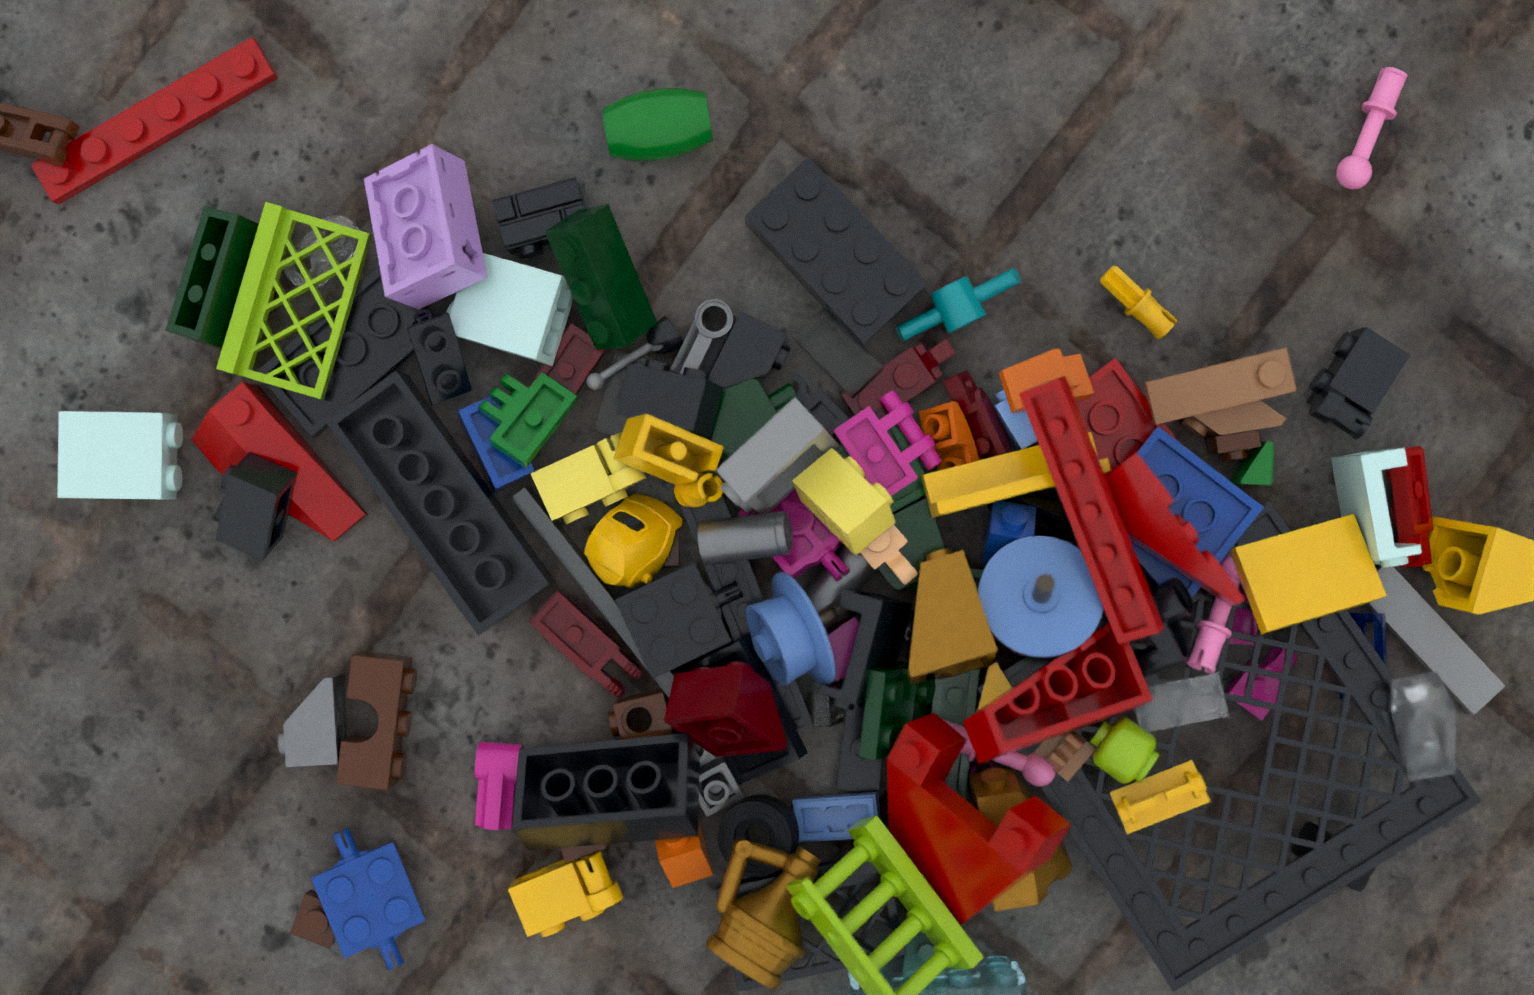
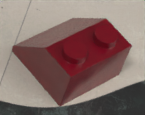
[664,662,787,758]

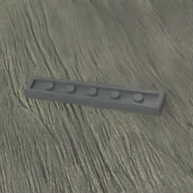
[513,487,677,697]

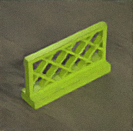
[216,201,373,400]

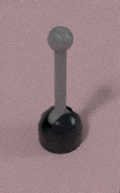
[586,316,683,390]

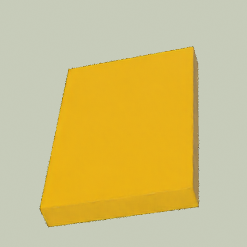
[1229,514,1387,635]

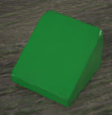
[1230,442,1274,486]

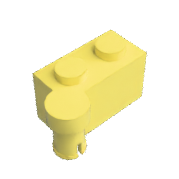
[530,432,646,525]

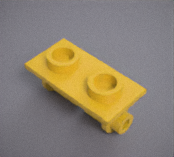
[1109,760,1211,834]

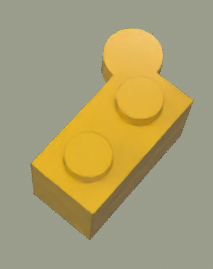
[613,414,724,508]
[508,851,624,937]

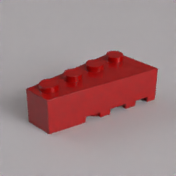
[963,623,1153,764]

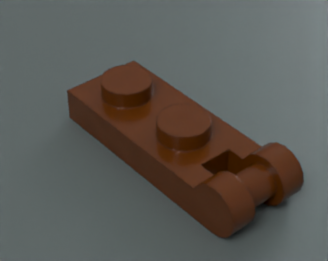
[0,103,79,167]

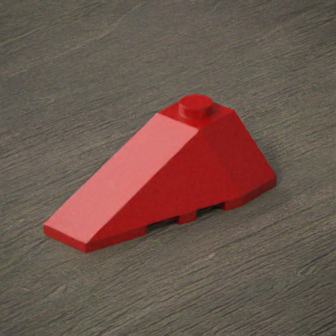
[1105,452,1245,606]

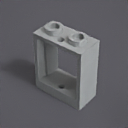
[716,397,840,514]

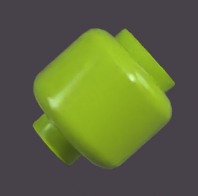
[1090,717,1160,784]

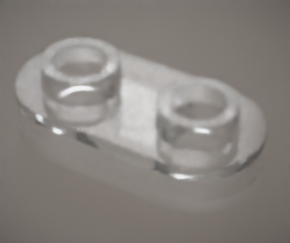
[284,215,359,288]

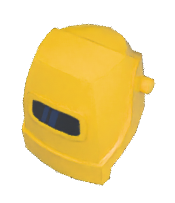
[584,493,683,588]

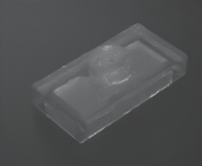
[1134,673,1229,732]

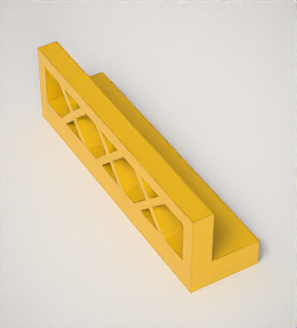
[921,432,1111,518]

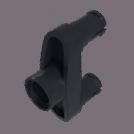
[1134,561,1194,678]

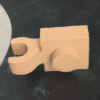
[860,524,918,585]

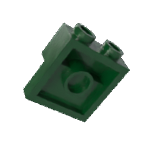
[859,661,936,760]

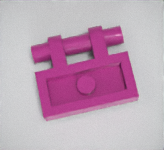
[833,389,942,496]

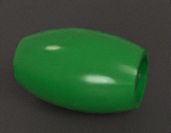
[602,88,713,161]

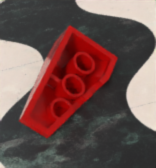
[191,382,367,541]

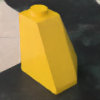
[1422,516,1534,615]

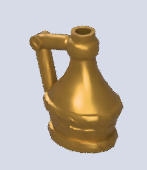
[705,838,821,990]

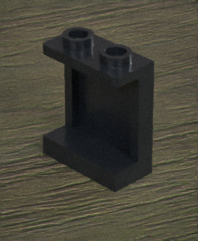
[817,589,912,710]

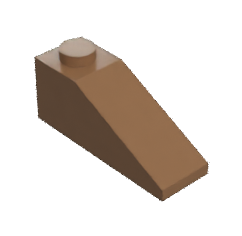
[1144,348,1297,425]

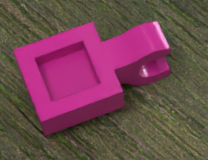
[1224,647,1298,721]

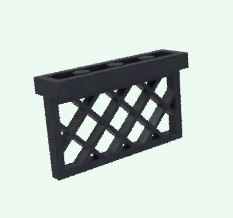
[715,857,907,992]

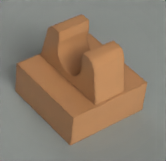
[1034,731,1096,782]

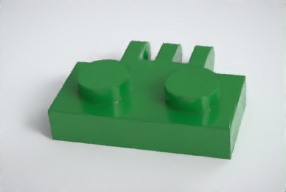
[478,372,578,468]

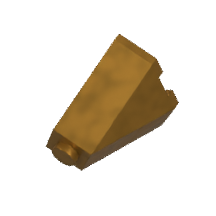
[907,548,998,684]
[969,767,1072,912]

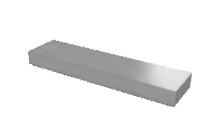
[1366,564,1505,715]

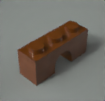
[336,651,417,790]

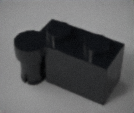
[1306,327,1410,440]

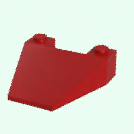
[887,713,1071,926]

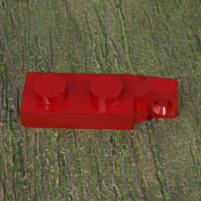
[1385,446,1434,567]

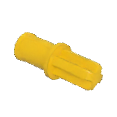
[1100,265,1177,340]

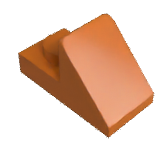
[999,348,1094,413]

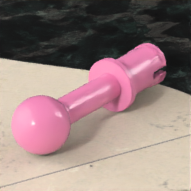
[1336,67,1408,190]
[1186,552,1242,674]
[941,718,1056,787]

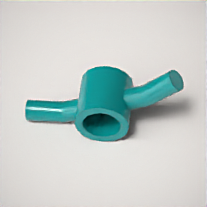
[895,268,1021,341]

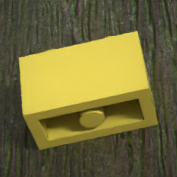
[792,448,896,556]

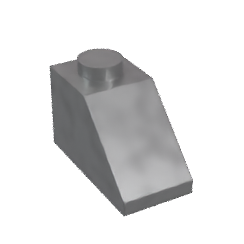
[278,673,347,767]

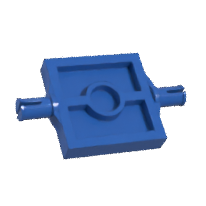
[311,828,425,970]

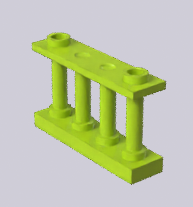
[785,815,984,995]

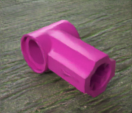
[474,741,524,830]

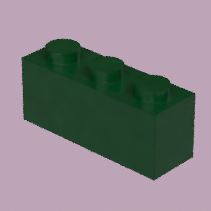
[545,204,657,350]
[165,206,259,349]

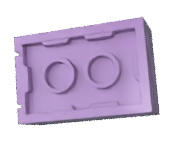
[364,144,488,309]

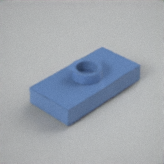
[792,792,882,842]

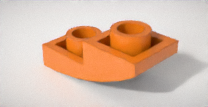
[919,401,979,471]

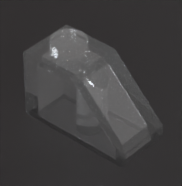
[1391,672,1456,782]

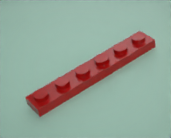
[30,37,278,204]
[1019,375,1164,644]

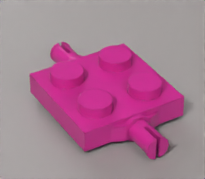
[738,489,850,582]

